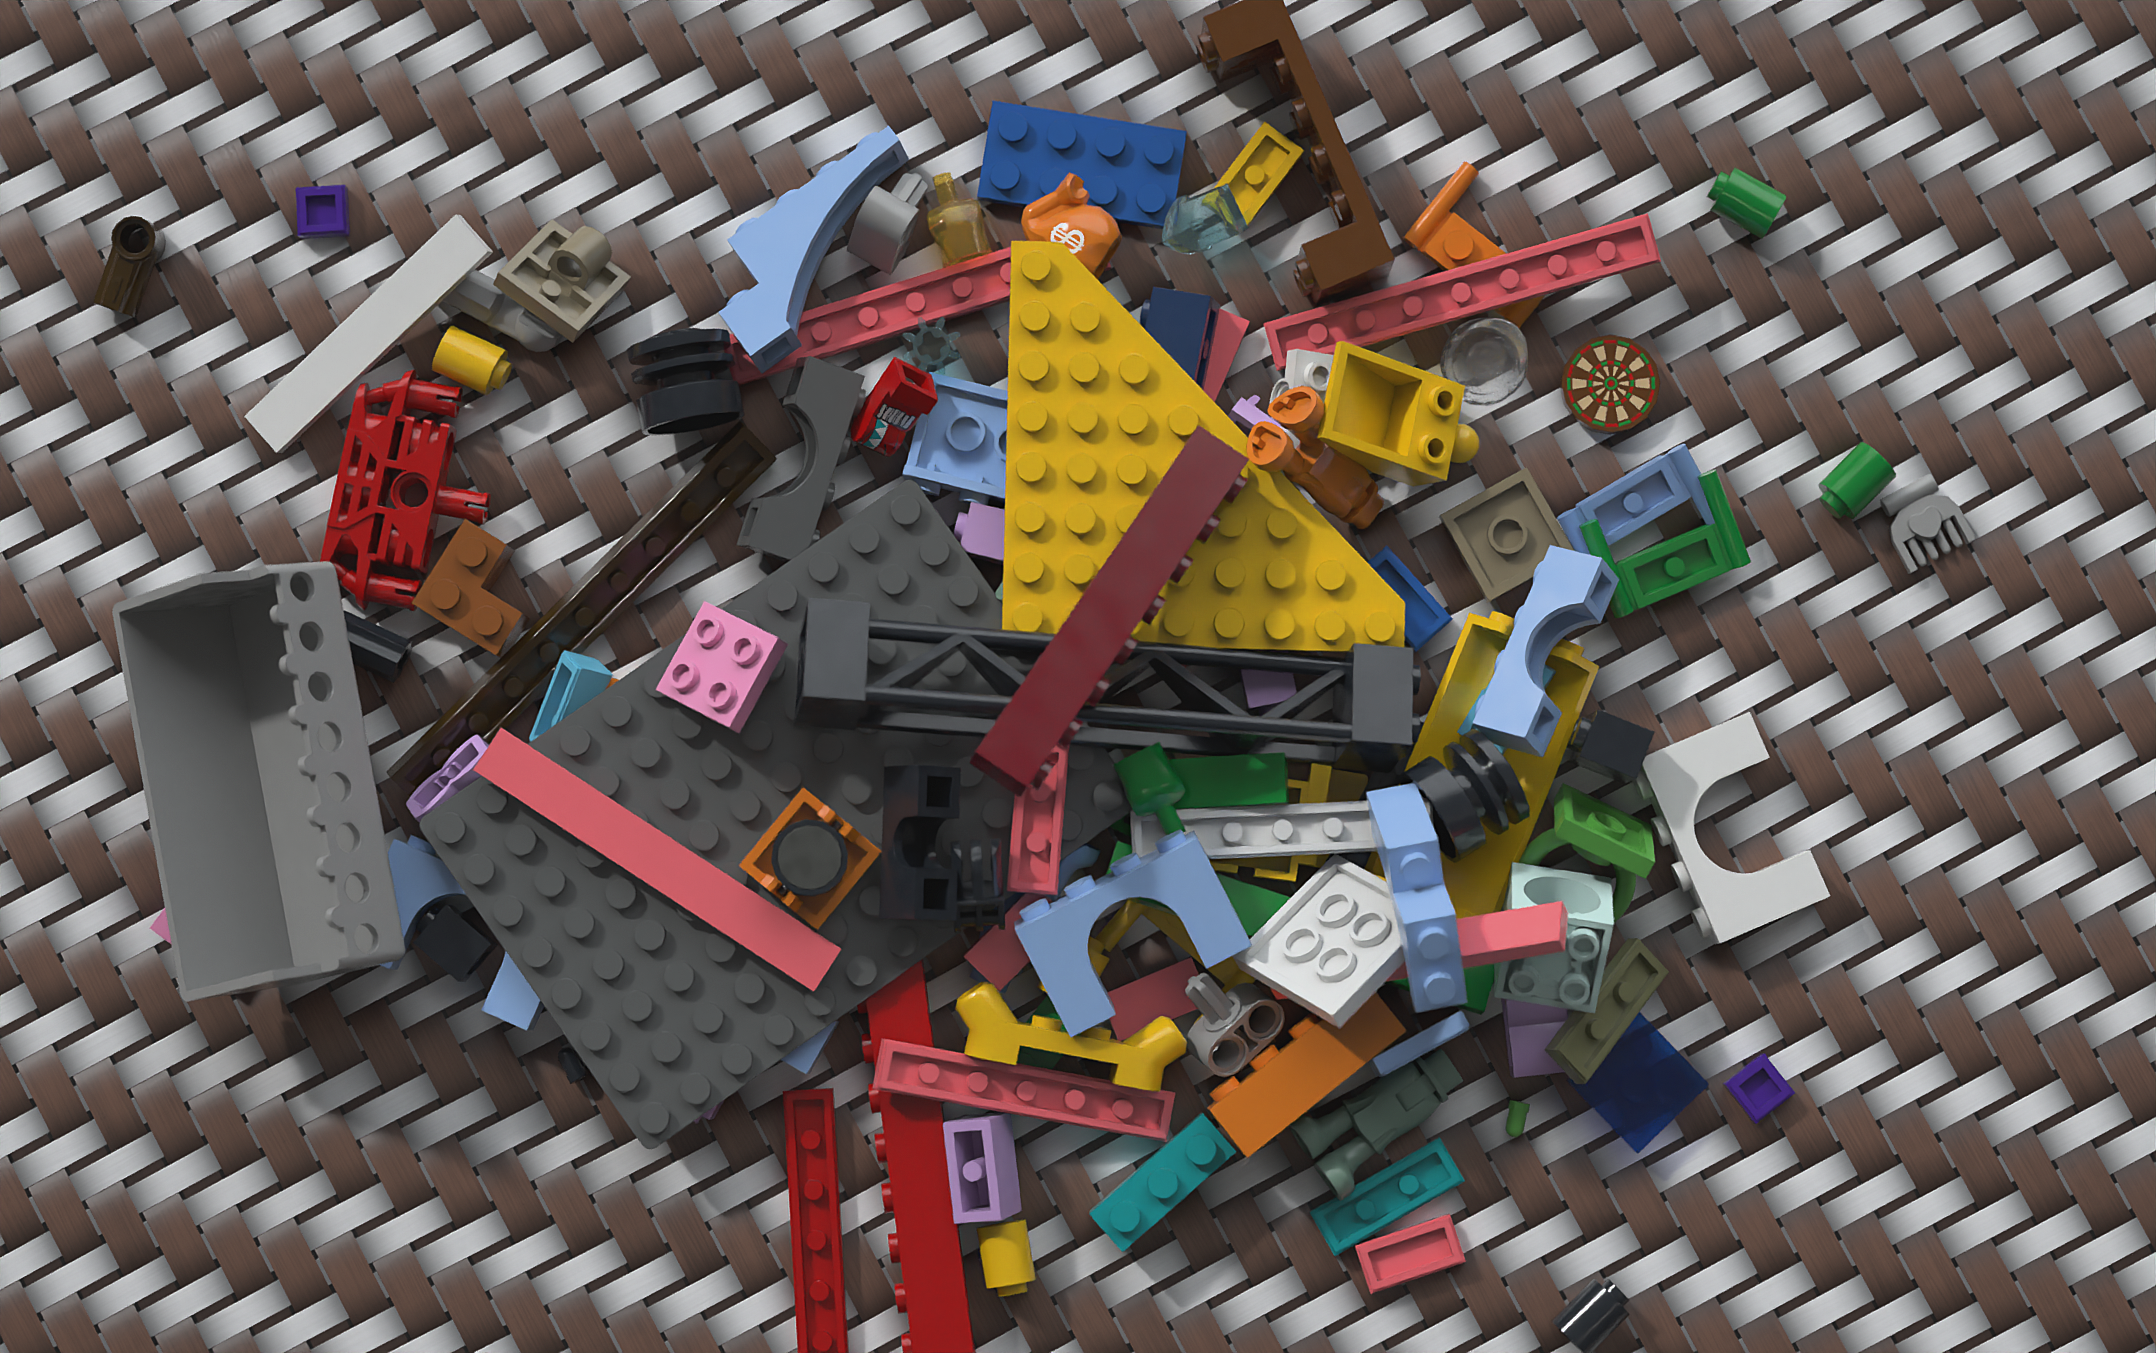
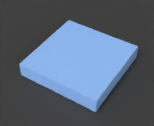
[1368,1010,1470,1077]

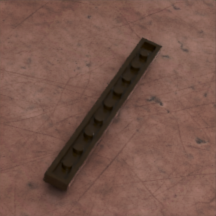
[386,421,777,796]

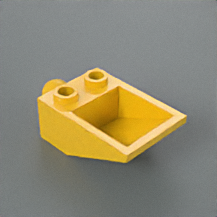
[1317,341,1479,487]

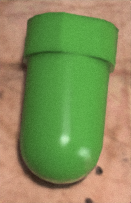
[1505,1100,1530,1137]

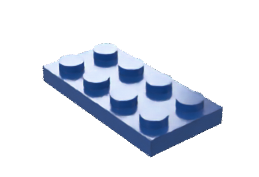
[977,101,1187,231]

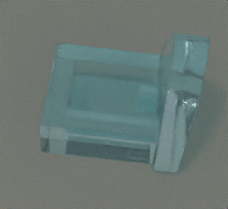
[1162,184,1248,254]

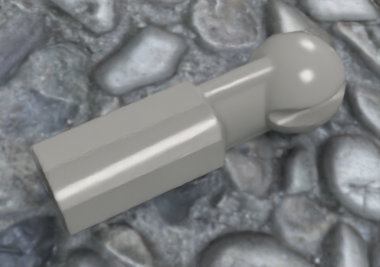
[442,270,563,352]

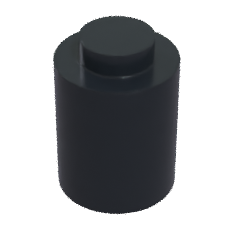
[1551,1279,1630,1353]

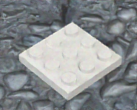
[1233,854,1405,1028]

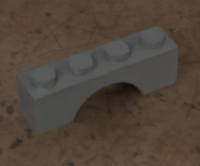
[736,356,866,563]

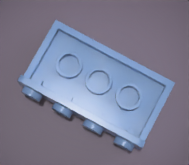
[902,372,1008,506]

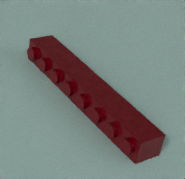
[969,425,1249,798]

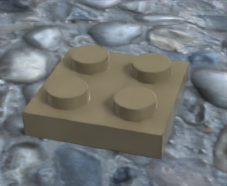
[1439,467,1574,603]

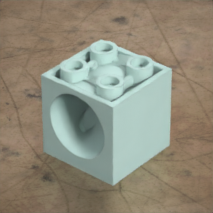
[1494,862,1614,1013]

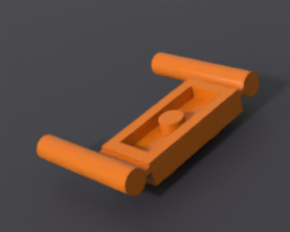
[1403,161,1546,329]

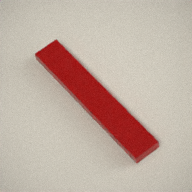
[783,1088,849,1353]

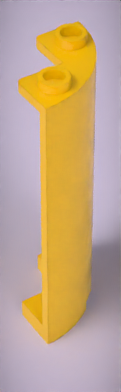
[1364,611,1599,919]

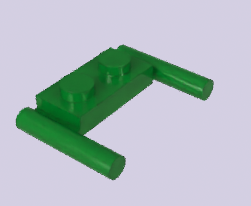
[1579,469,1751,618]

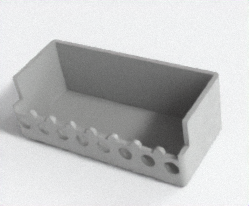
[112,561,405,1002]

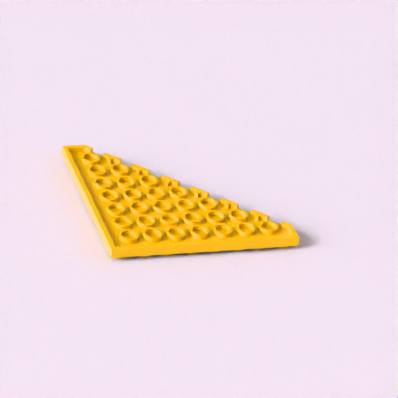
[1002,241,1405,652]

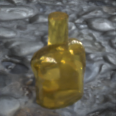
[926,172,992,268]

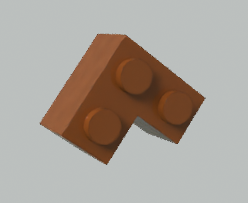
[412,519,530,658]

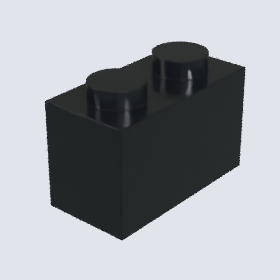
[1566,709,1655,784]

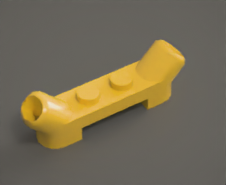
[955,982,1187,1092]

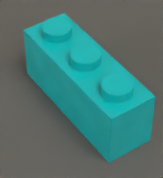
[1089,1112,1236,1252]

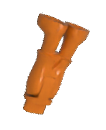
[1246,386,1384,529]

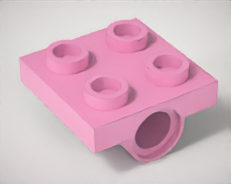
[656,601,788,733]

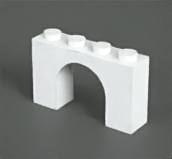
[1633,712,1830,944]

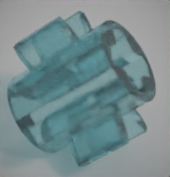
[902,317,961,375]

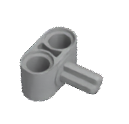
[846,173,928,275]
[1185,973,1285,1077]

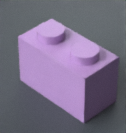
[943,1112,1022,1224]

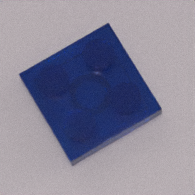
[1566,1012,1709,1154]

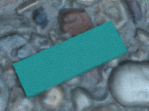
[1309,1137,1465,1256]

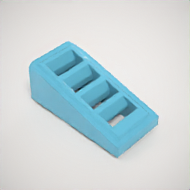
[529,650,613,742]

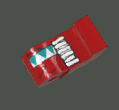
[851,357,938,457]

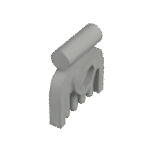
[1880,474,1976,574]

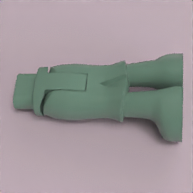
[1288,1049,1463,1201]

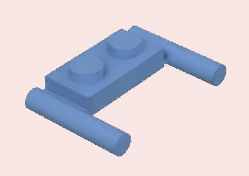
[1557,444,1715,555]

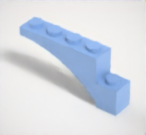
[719,126,909,374]

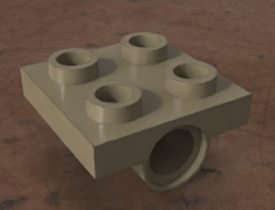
[493,219,631,343]

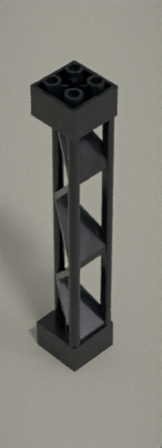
[794,598,1421,773]

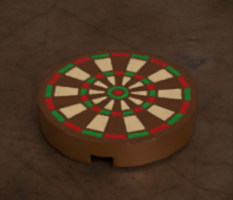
[1560,334,1660,435]

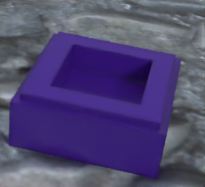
[296,185,350,239]
[1723,1053,1795,1124]

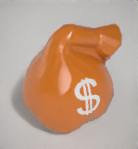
[1021,172,1122,280]

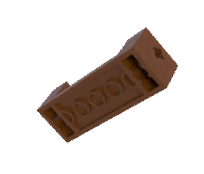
[1196,0,1395,306]

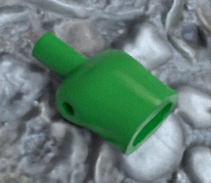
[1113,742,1186,835]

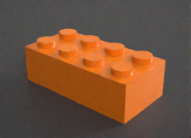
[1207,991,1407,1158]

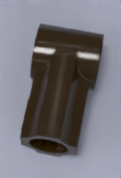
[93,216,166,318]

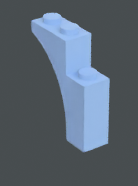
[1366,783,1467,1012]

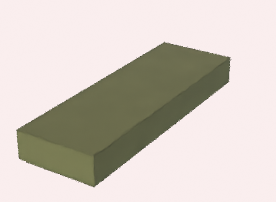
[1544,938,1669,1084]

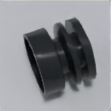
[627,328,745,436]
[1399,728,1530,863]

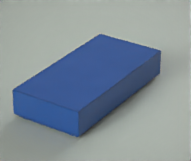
[1367,545,1453,653]

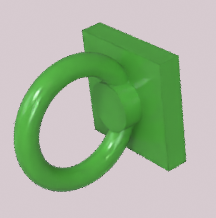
[1519,783,1655,923]

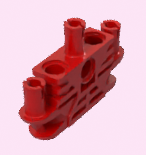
[320,369,491,612]

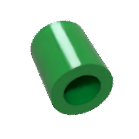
[1706,167,1787,239]
[1818,442,1896,519]

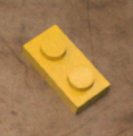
[1205,121,1304,232]

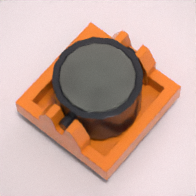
[739,787,882,930]

